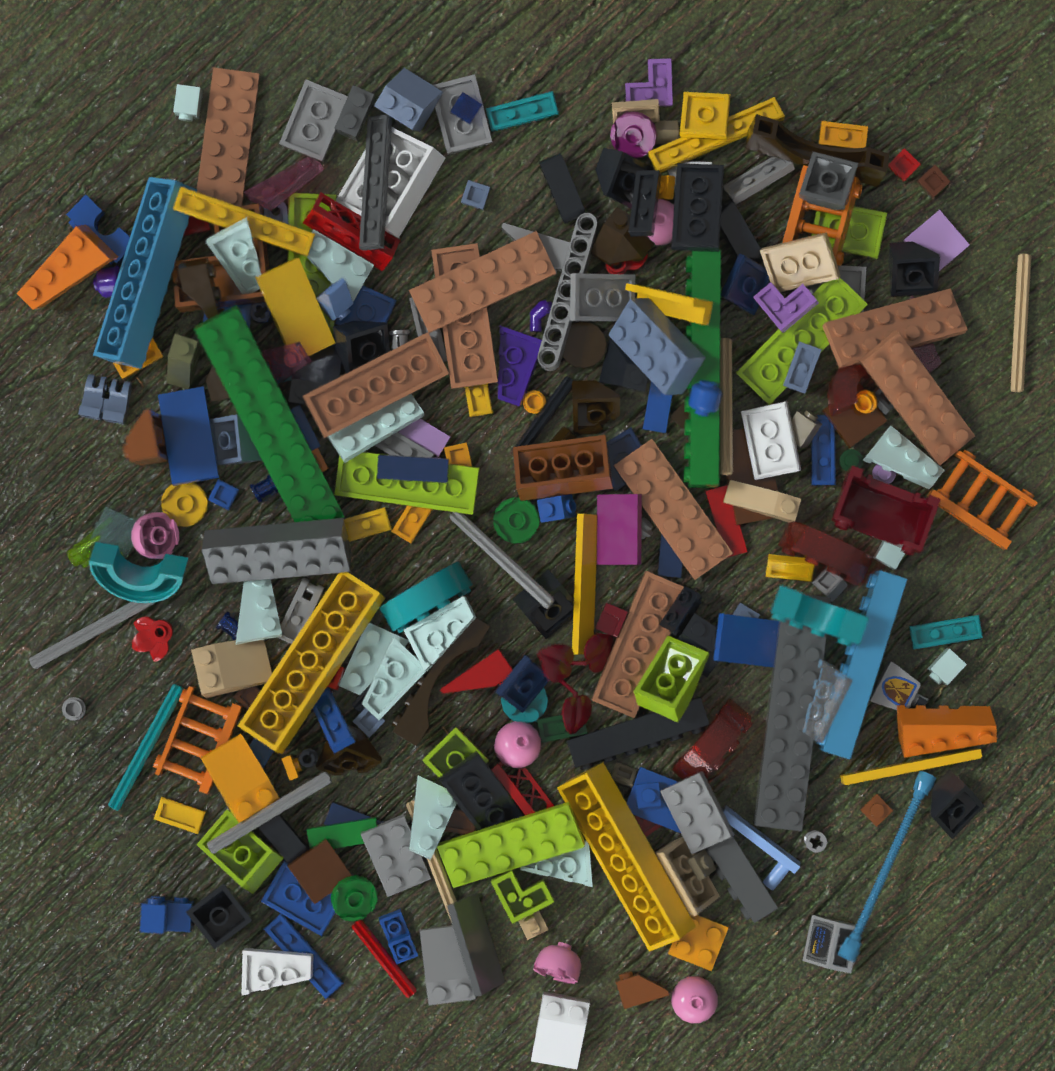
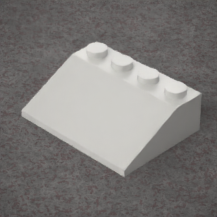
[336,127,445,238]

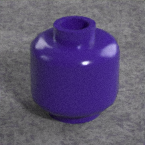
[93,266,120,298]

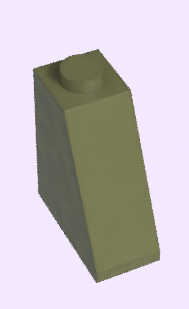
[167,334,203,389]

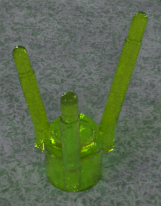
[67,517,123,568]

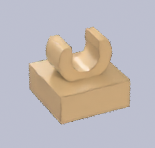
[518,910,549,940]

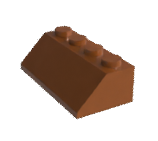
[123,409,168,466]
[513,435,613,501]

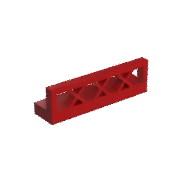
[303,192,400,271]
[491,761,554,815]

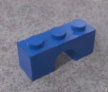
[66,195,130,266]

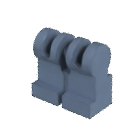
[78,374,132,425]

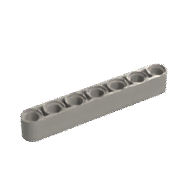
[538,213,599,371]

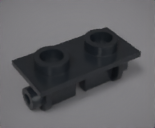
[659,586,702,637]

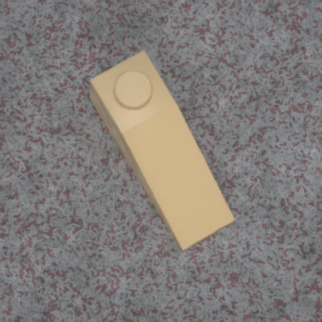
[723,480,801,523]

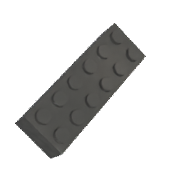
[202,518,352,584]

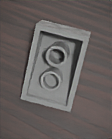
[420,925,476,1005]

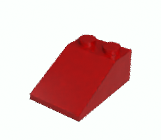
[440,649,513,693]

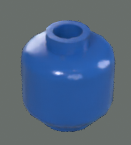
[689,380,722,416]

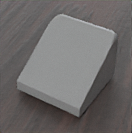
[812,566,848,602]

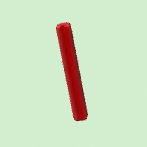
[352,920,417,998]

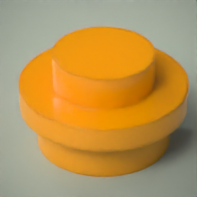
[523,390,546,414]
[854,390,878,413]

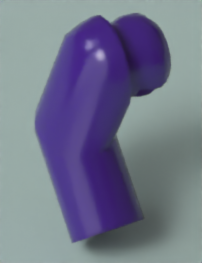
[530,300,553,332]

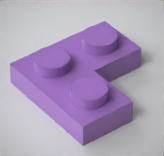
[625,58,673,107]
[753,282,819,333]

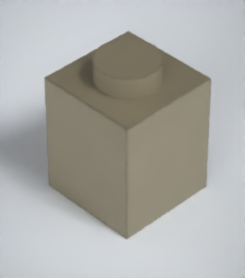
[791,410,822,448]

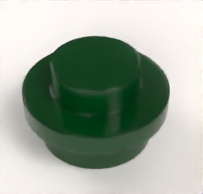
[839,449,863,472]

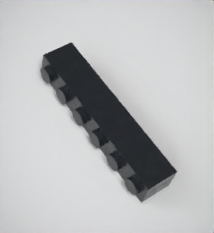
[567,697,710,770]

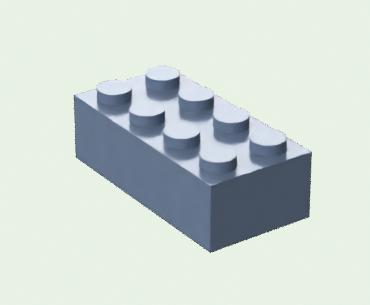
[609,298,705,395]

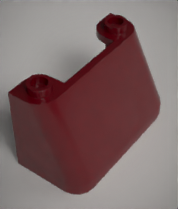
[832,465,941,556]

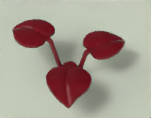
[537,633,614,735]

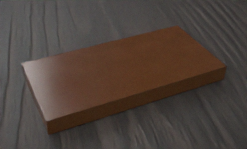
[727,429,778,525]

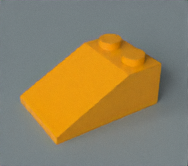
[200,734,280,823]

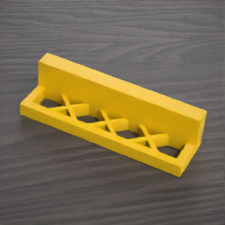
[625,283,713,325]

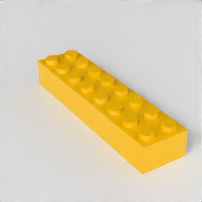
[238,572,386,754]
[557,763,696,952]

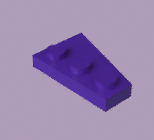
[498,326,542,407]

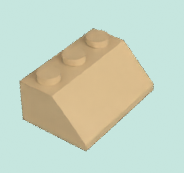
[655,836,720,916]

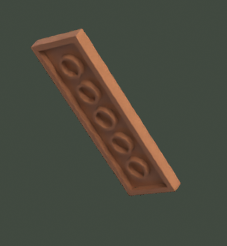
[197,67,260,206]
[409,231,556,333]
[431,243,498,389]
[822,288,968,368]
[859,330,975,466]
[303,332,449,438]
[614,439,733,580]
[591,571,684,718]

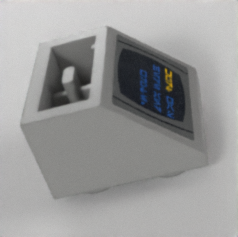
[802,915,856,973]

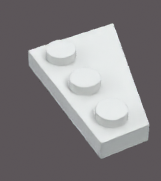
[242,948,313,995]

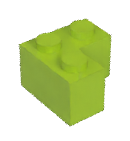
[491,870,554,924]

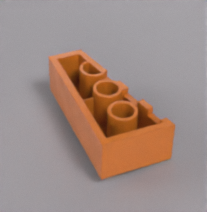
[16,224,118,310]
[897,705,997,758]

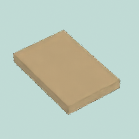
[760,233,841,292]

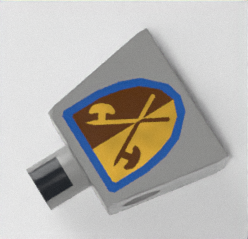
[869,661,928,710]

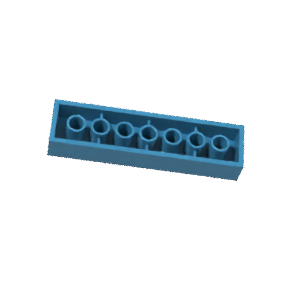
[93,177,197,369]
[816,571,907,759]

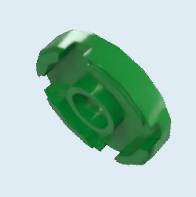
[493,497,539,544]
[331,875,378,922]

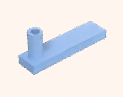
[722,806,800,891]

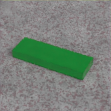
[306,817,378,849]

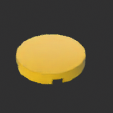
[161,482,208,527]

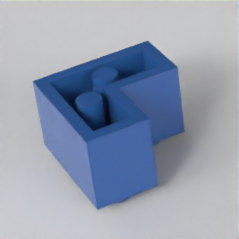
[140,895,194,934]

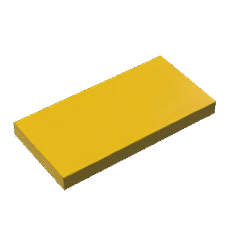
[255,258,335,363]

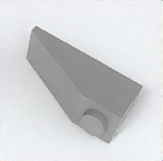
[502,223,570,274]

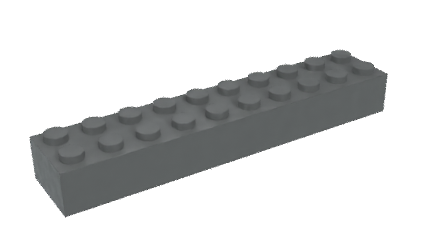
[753,594,831,831]

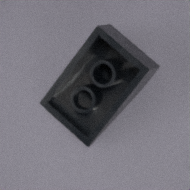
[288,344,341,406]

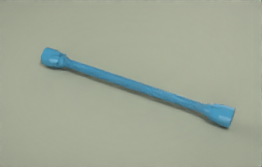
[838,771,937,962]

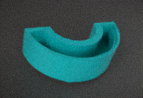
[89,542,188,603]
[379,561,473,633]
[770,585,869,647]

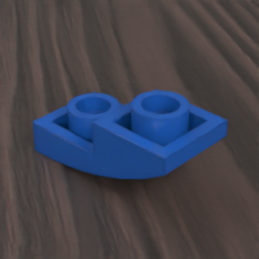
[379,909,418,964]

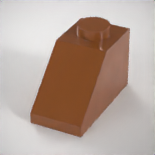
[615,970,669,1009]

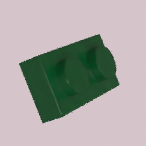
[537,715,587,743]

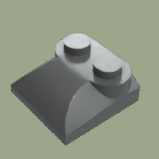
[799,152,858,210]

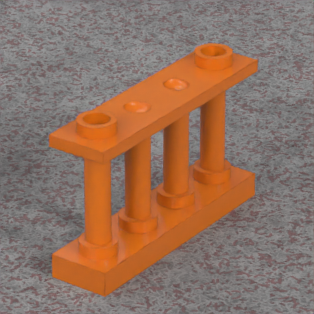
[782,165,862,266]
[926,450,1038,550]
[153,686,243,794]

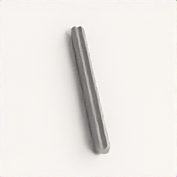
[450,512,554,608]
[29,602,155,669]
[207,772,332,853]

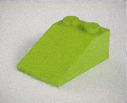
[634,636,709,722]
[197,809,283,894]

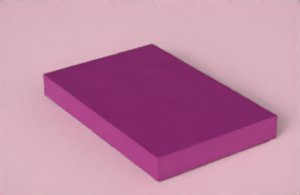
[597,494,642,565]

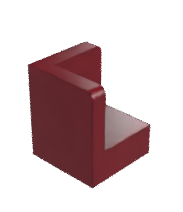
[596,603,628,638]

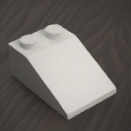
[531,991,590,1069]

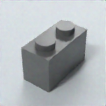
[334,85,376,141]

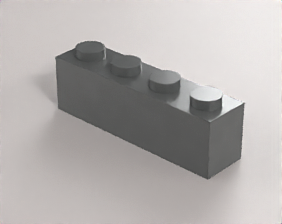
[705,836,778,923]

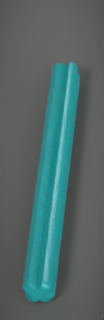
[108,684,184,811]

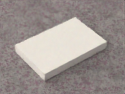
[741,402,801,480]

